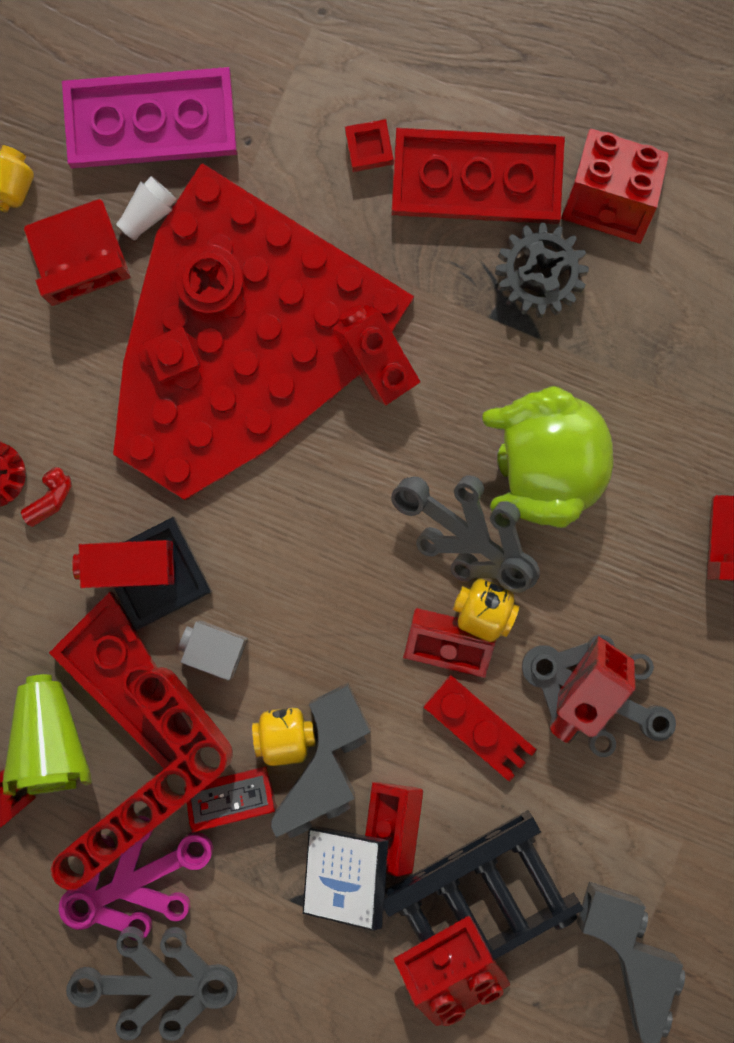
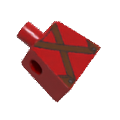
[550,636,635,743]

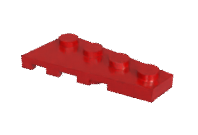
[49,592,193,769]

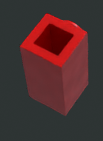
[332,304,421,406]
[72,540,174,588]

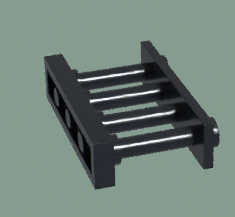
[384,810,584,960]

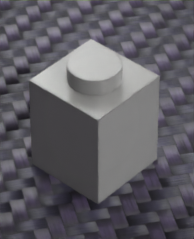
[178,621,248,680]

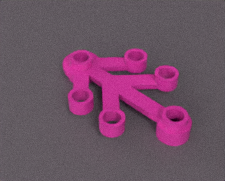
[59,816,213,941]

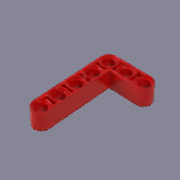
[51,667,233,890]

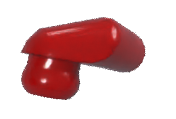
[21,467,72,527]

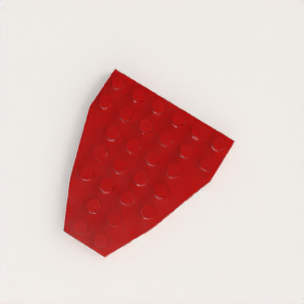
[113,163,414,501]

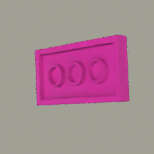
[62,67,237,169]

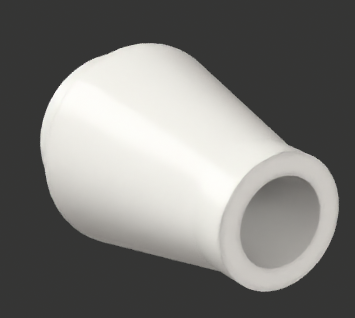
[116,176,176,241]

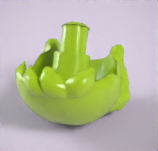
[482,386,613,528]

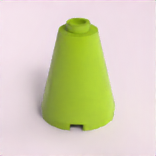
[2,674,92,795]

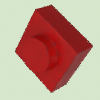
[345,119,394,172]
[143,326,201,384]

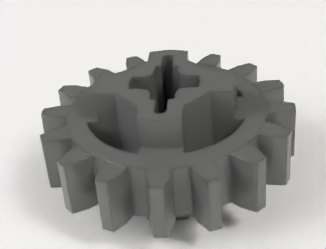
[495,223,589,318]

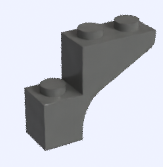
[271,683,371,838]
[577,882,685,1043]

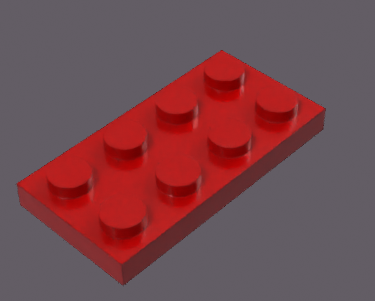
[392,128,565,224]

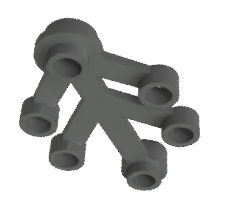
[391,475,540,593]
[522,634,676,757]
[66,927,238,1041]

